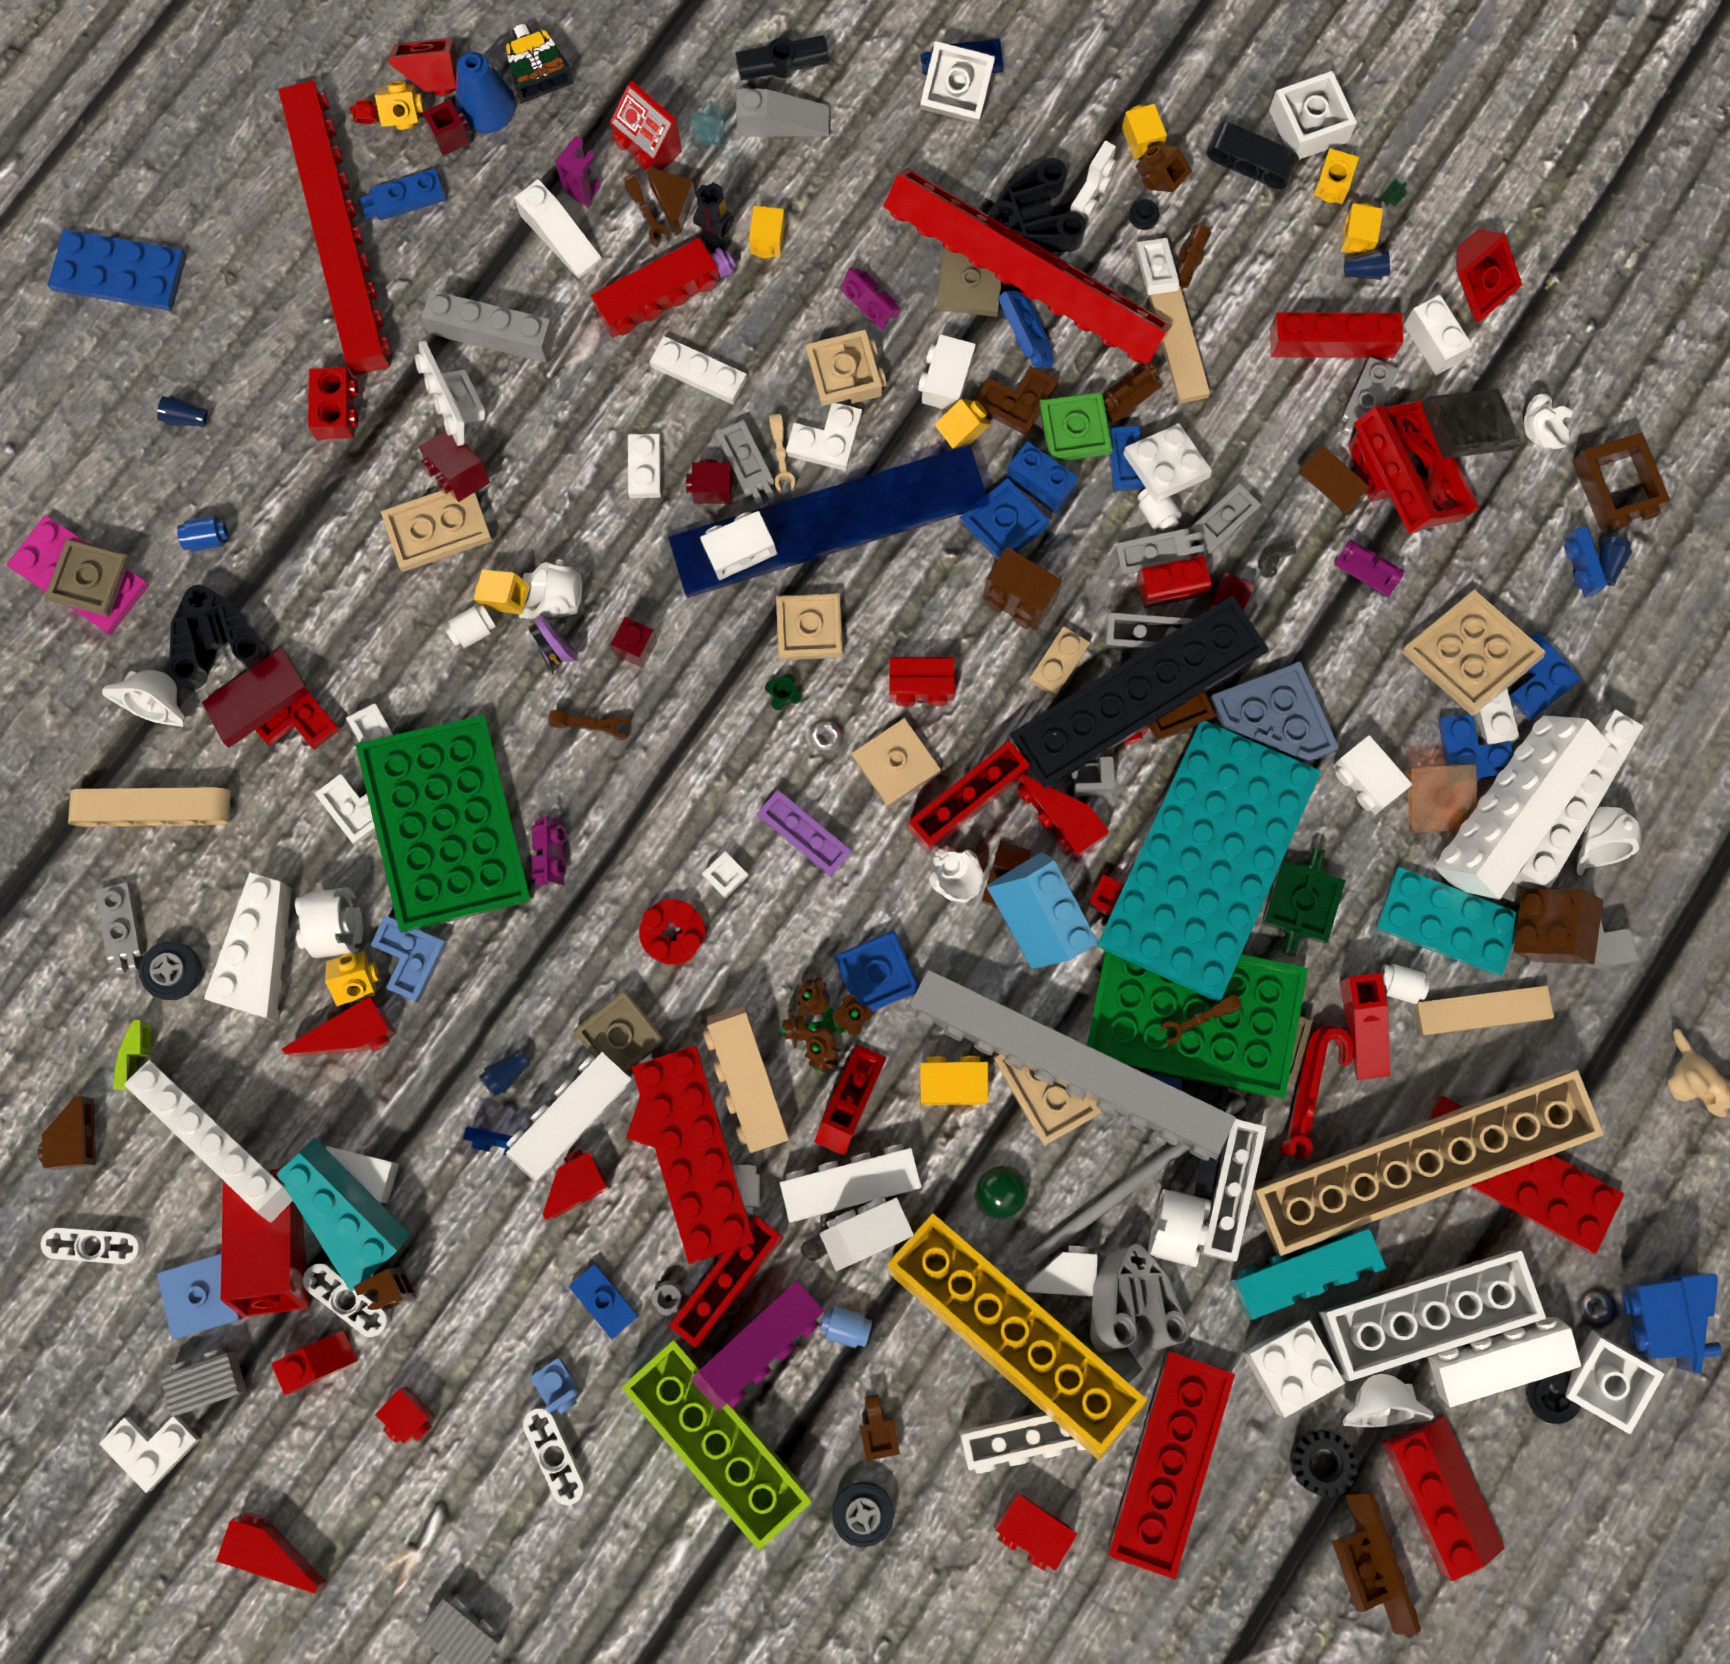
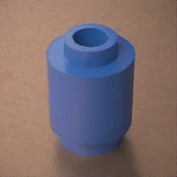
[177,515,229,552]

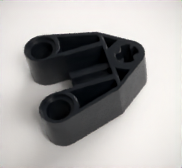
[990,158,1086,252]
[169,585,269,690]

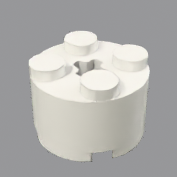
[295,887,363,958]
[1148,1189,1211,1268]

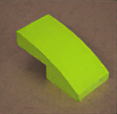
[113,1020,152,1092]

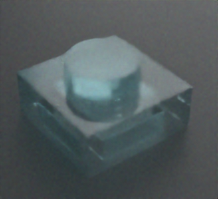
[691,110,726,148]

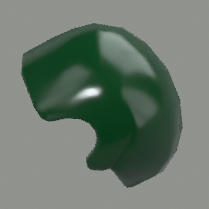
[974,1165,1029,1219]

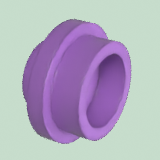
[710,247,736,278]

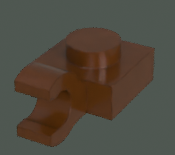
[859,1394,900,1461]

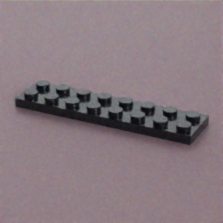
[1010,595,1269,789]

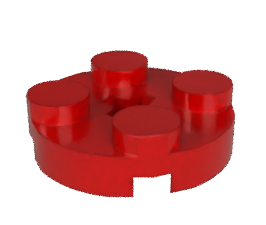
[639,899,706,966]

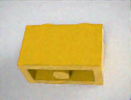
[919,1056,988,1106]

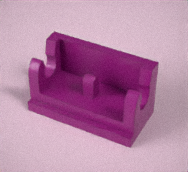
[555,136,601,208]

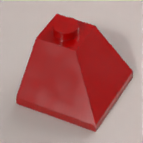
[388,37,457,95]
[1456,229,1522,323]

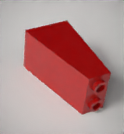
[220,1168,309,1318]

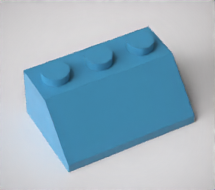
[986,852,1098,969]

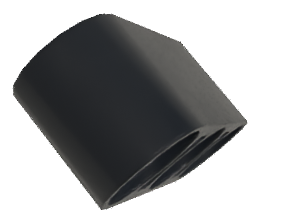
[1206,122,1299,189]

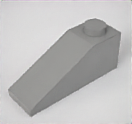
[736,89,829,137]

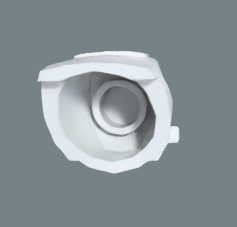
[518,559,582,619]
[1577,807,1641,875]

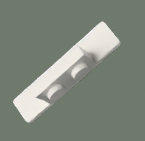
[415,341,485,446]

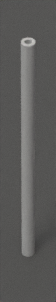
[1026,1094,1247,1266]

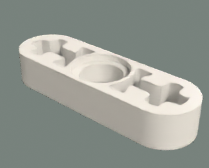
[41,1228,144,1264]
[303,1264,390,1337]
[523,1407,586,1505]

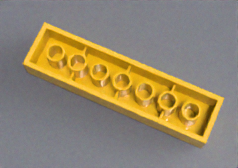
[887,1213,1147,1461]

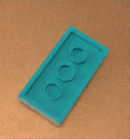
[1374,867,1519,977]

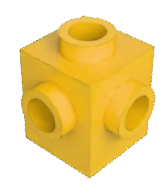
[375,81,424,130]
[325,951,380,1006]

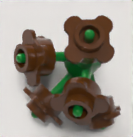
[781,977,872,1073]

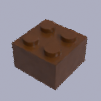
[983,547,1062,631]
[1513,888,1603,964]

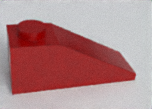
[281,996,397,1057]
[814,1044,887,1156]
[216,1512,326,1594]

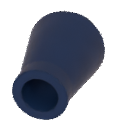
[1344,249,1390,280]
[157,395,208,428]
[1599,536,1633,586]
[479,1050,530,1097]

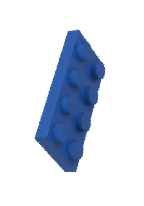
[48,229,186,311]

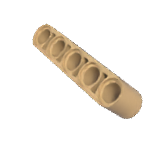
[68,787,231,827]

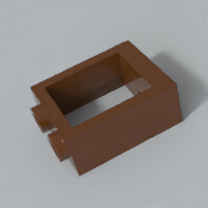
[1573,432,1670,530]

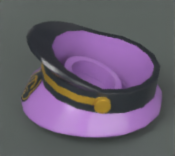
[528,615,579,675]

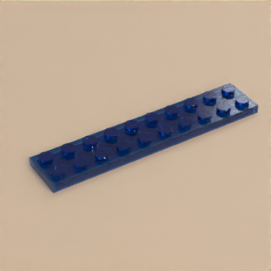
[668,444,989,598]

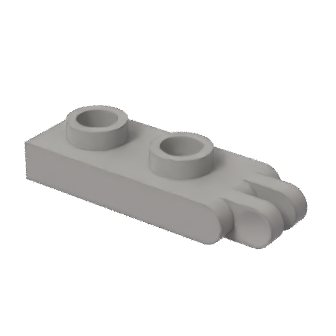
[1341,357,1398,438]
[715,420,775,505]
[1189,483,1261,557]
[1116,528,1206,576]
[95,882,143,975]

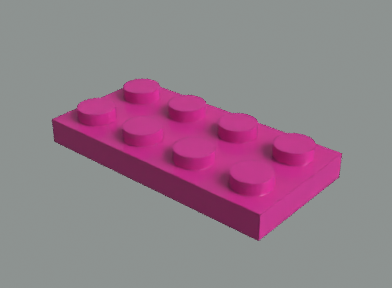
[6,515,149,635]

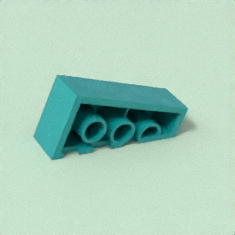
[277,1137,410,1292]
[1230,1229,1386,1320]

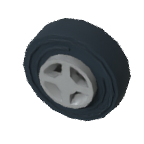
[139,941,202,1000]
[832,1481,894,1548]

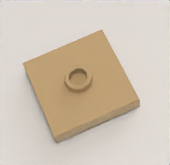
[776,593,843,660]
[851,718,941,808]

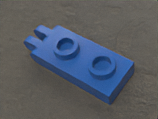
[359,168,446,220]
[998,291,1054,368]

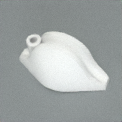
[102,670,185,727]
[1343,1374,1434,1427]

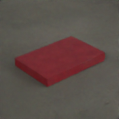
[202,647,310,748]

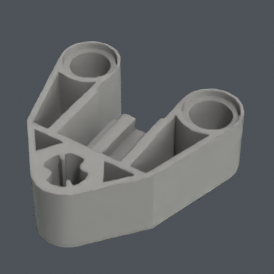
[1090,1244,1189,1353]

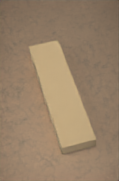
[1148,284,1210,404]
[1415,985,1554,1036]

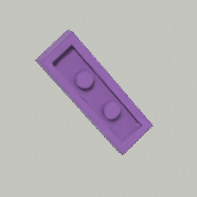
[757,790,852,878]

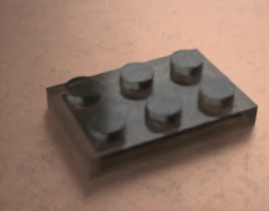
[1420,389,1522,459]

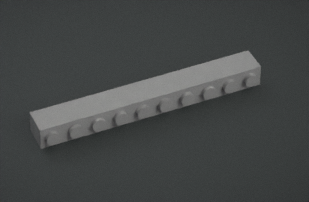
[910,970,1236,1161]

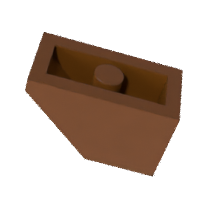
[38,1096,96,1169]

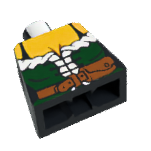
[506,24,574,104]

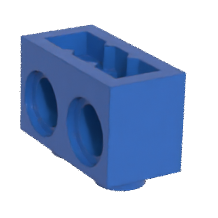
[1006,441,1079,515]

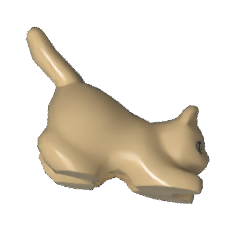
[1667,1029,1730,1117]

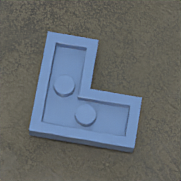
[371,916,447,1003]

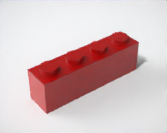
[591,237,720,338]
[1270,312,1404,358]
[907,740,1030,854]
[669,1215,785,1348]

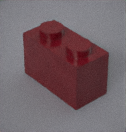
[418,430,490,502]

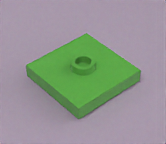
[1039,391,1113,462]

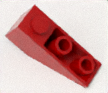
[1016,774,1109,860]
[1339,973,1390,1080]

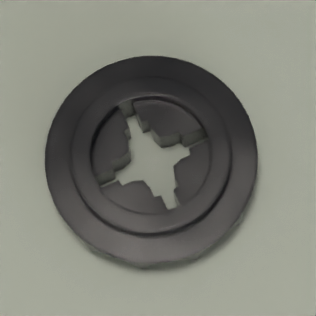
[1526,1371,1581,1424]

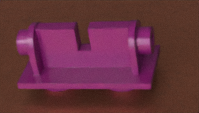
[840,267,901,330]
[1334,539,1405,597]
[532,816,567,886]

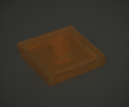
[1408,763,1477,833]

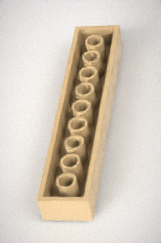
[1252,1069,1604,1256]

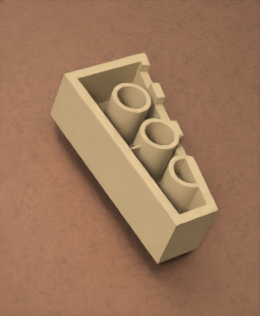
[703,1004,789,1153]

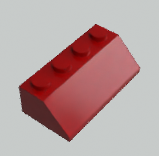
[1381,1415,1505,1582]

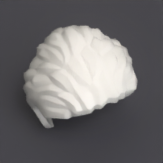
[1524,393,1573,449]
[929,845,983,903]

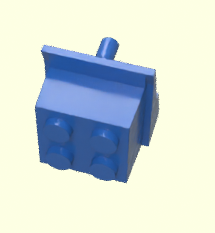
[1621,1272,1722,1373]

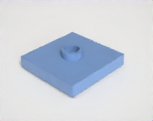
[157,1254,242,1340]

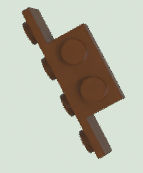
[1332,1491,1421,1635]

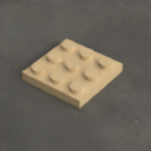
[1403,589,1546,717]

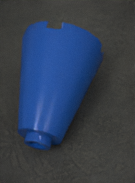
[455,52,516,134]

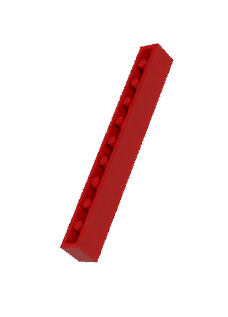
[278,80,392,376]
[883,168,1173,365]

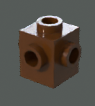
[1136,145,1192,192]

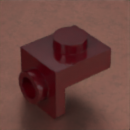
[1209,571,1255,611]

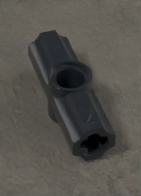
[735,35,829,81]
[693,182,734,253]

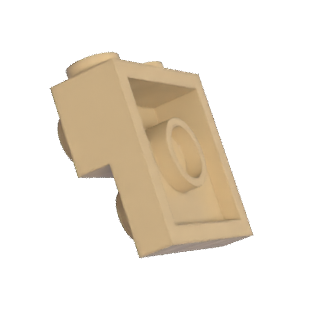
[805,329,886,406]

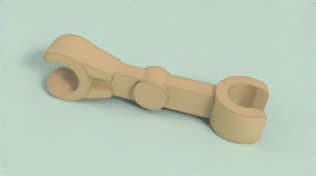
[769,414,796,493]

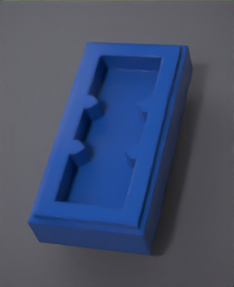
[568,1264,639,1339]

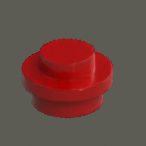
[349,100,379,125]

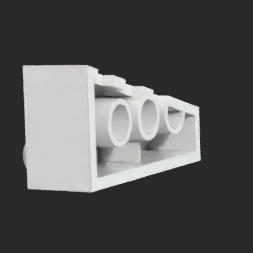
[204,872,292,1022]

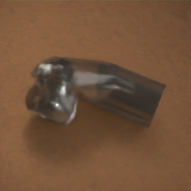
[1257,539,1296,578]
[800,1215,837,1261]

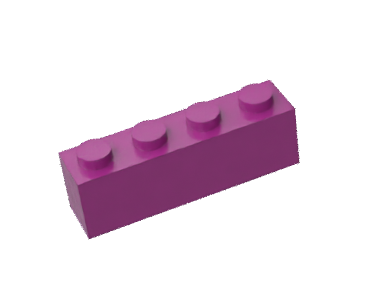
[691,1280,824,1411]

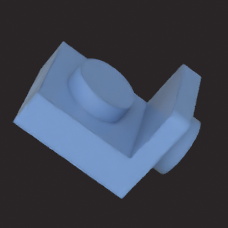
[529,1357,582,1415]

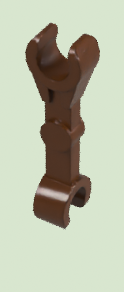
[623,174,670,248]
[548,710,630,740]
[1160,995,1241,1045]

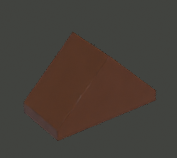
[646,168,695,236]

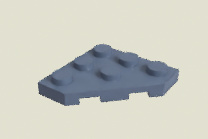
[1210,662,1339,763]

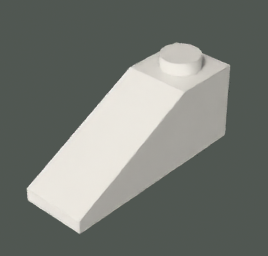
[514,179,602,279]

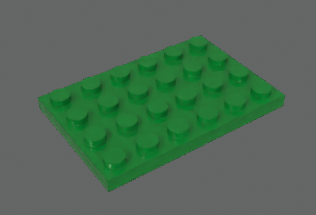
[355,715,530,933]
[1087,951,1308,1100]

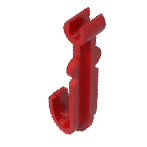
[1280,1026,1354,1160]

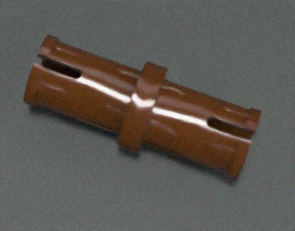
[1176,224,1212,288]

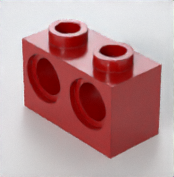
[308,367,359,440]

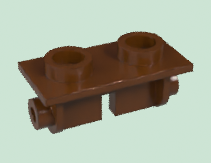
[1102,363,1162,424]

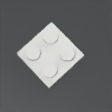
[1123,424,1212,502]

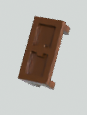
[1298,445,1370,515]
[353,1268,418,1310]

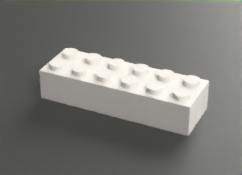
[1434,715,1610,899]
[1318,1251,1546,1381]

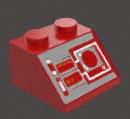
[610,81,682,171]

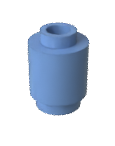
[819,1305,872,1348]

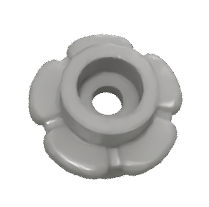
[651,1281,685,1316]

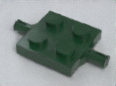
[1262,847,1346,957]

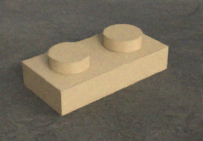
[1029,626,1091,698]

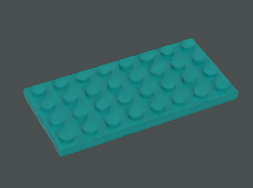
[1096,721,1321,1002]

